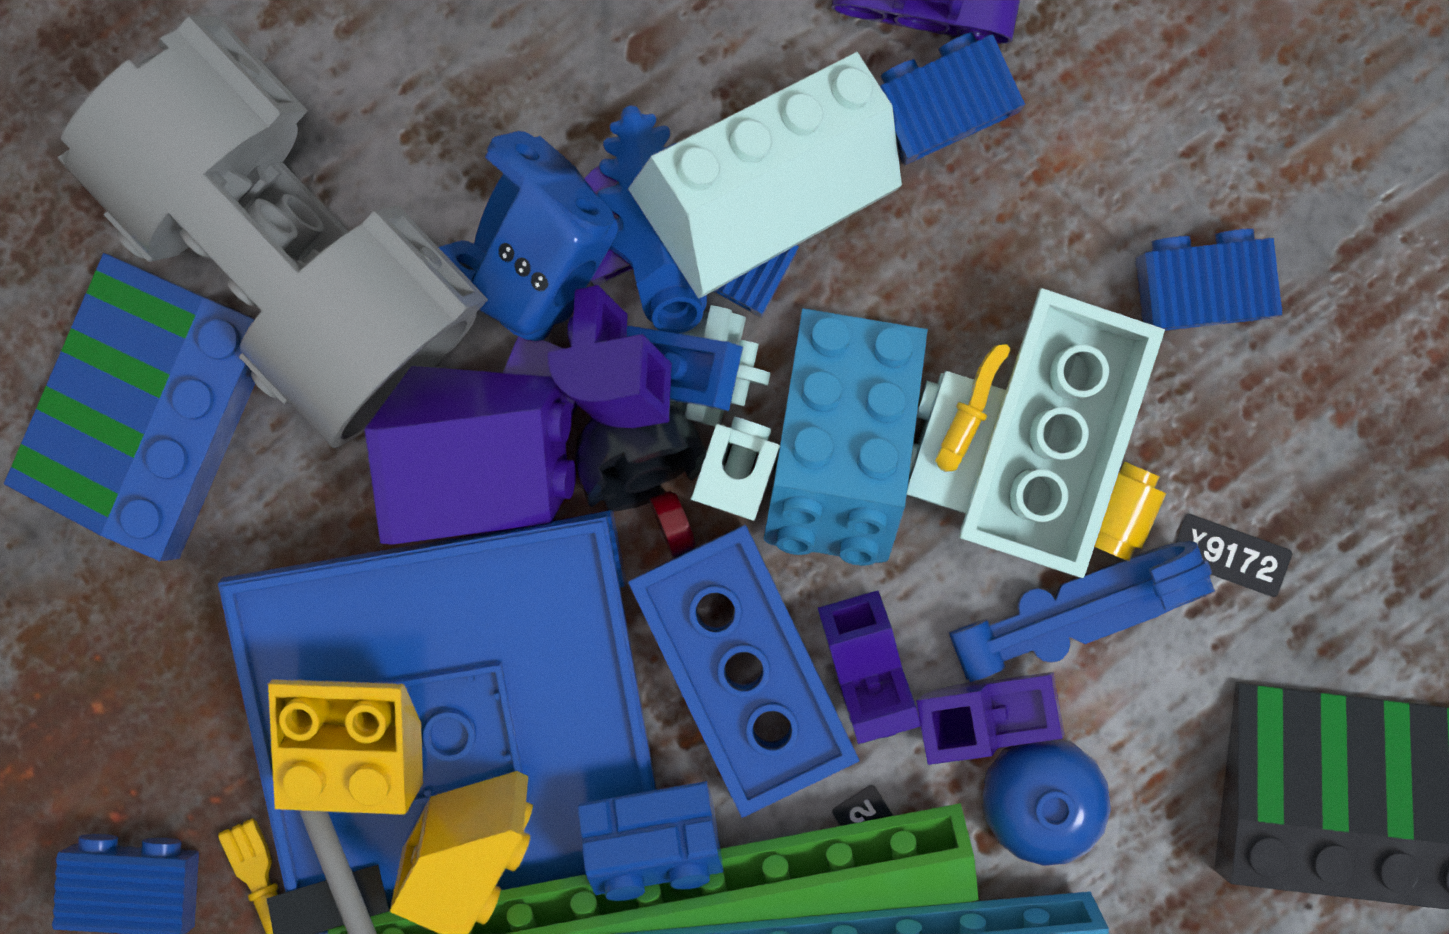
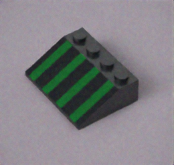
[1214,682,1449,910]

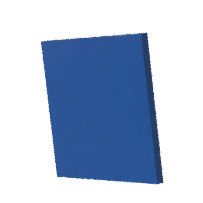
[218,513,657,934]

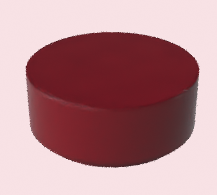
[650,490,696,558]

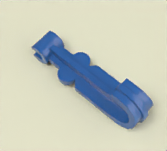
[949,541,1215,682]

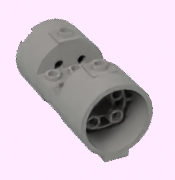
[58,16,488,448]

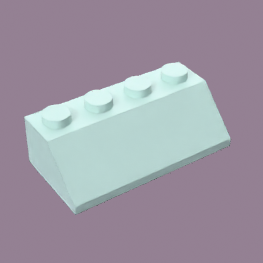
[628,52,902,299]
[958,288,1165,578]

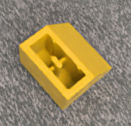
[268,679,423,815]
[390,771,533,934]

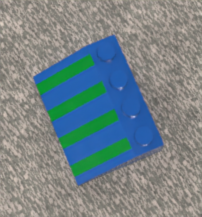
[4,253,256,561]

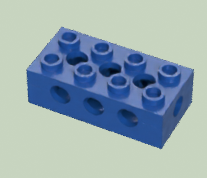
[628,524,860,818]

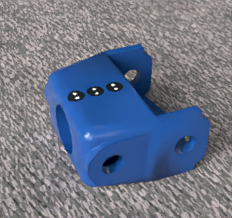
[438,131,619,341]

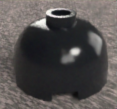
[575,402,707,512]

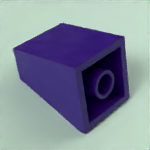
[365,366,576,545]

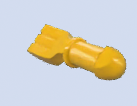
[935,344,1010,472]
[218,818,279,934]

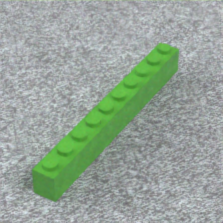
[328,803,979,934]

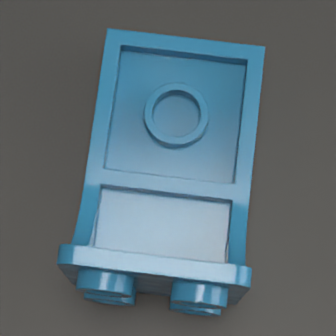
[764,308,928,566]

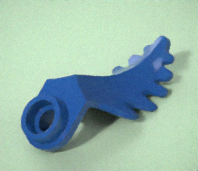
[597,106,707,334]

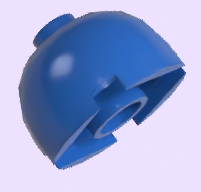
[982,739,1111,866]

